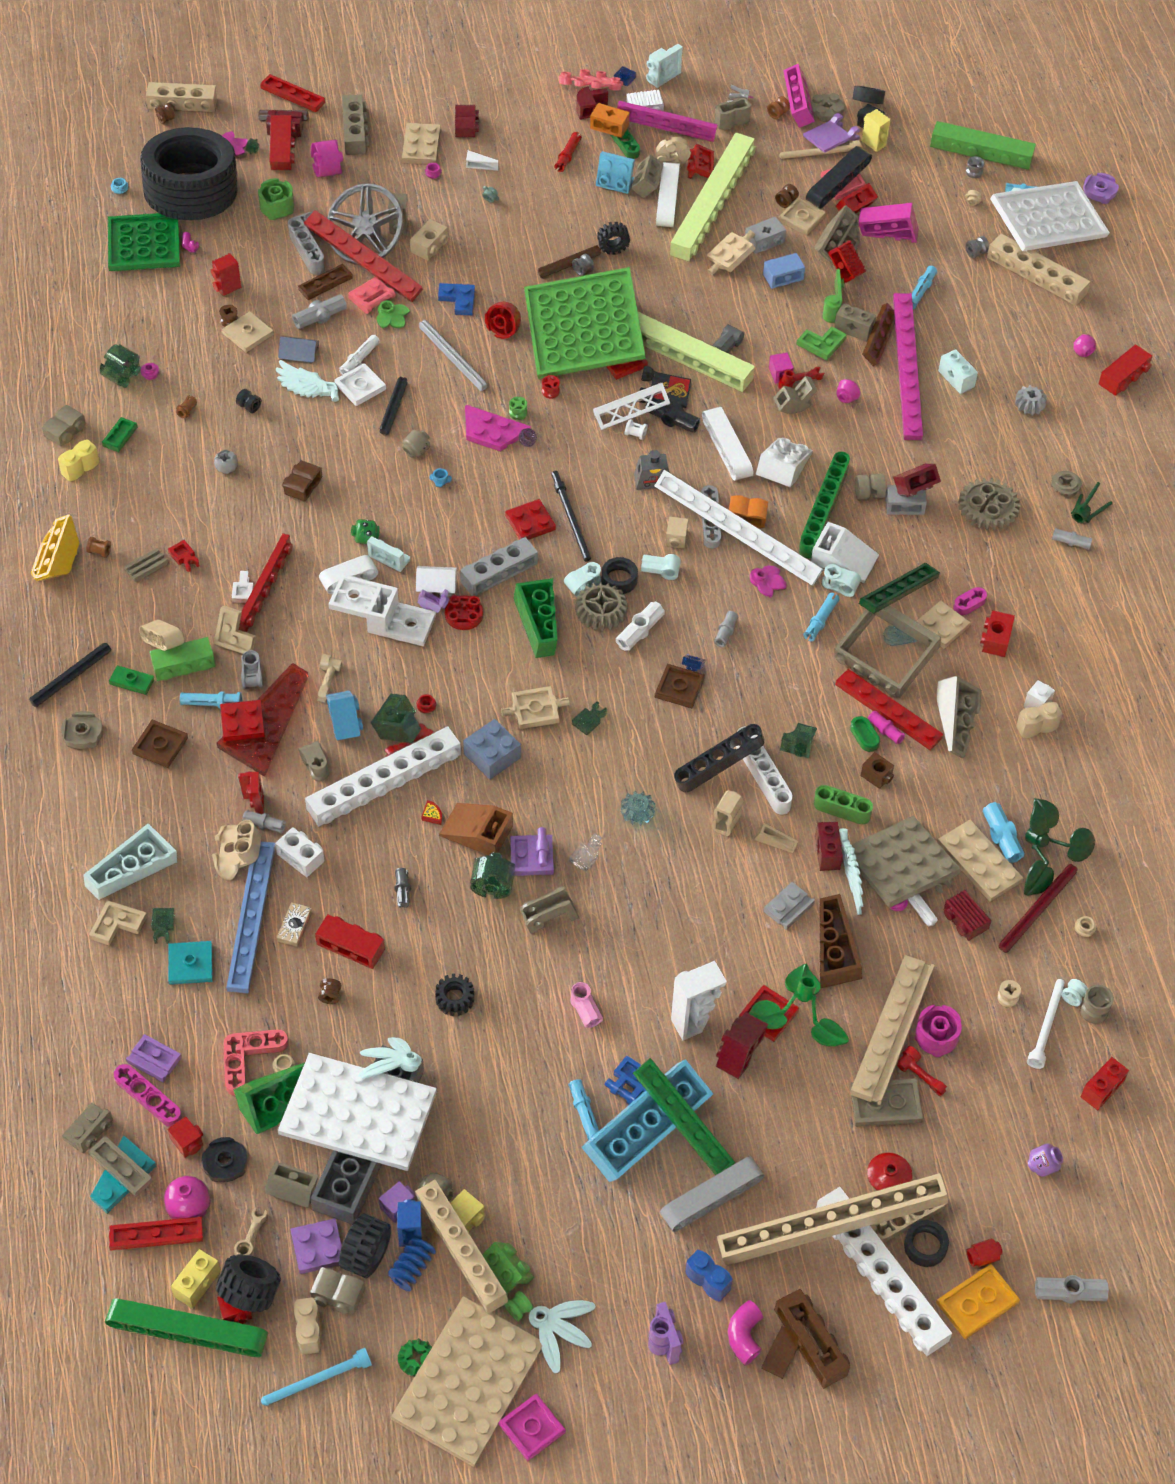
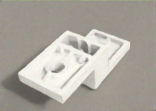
[328,574,436,646]

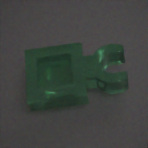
[572,701,607,735]
[151,908,175,944]

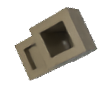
[773,376,817,414]

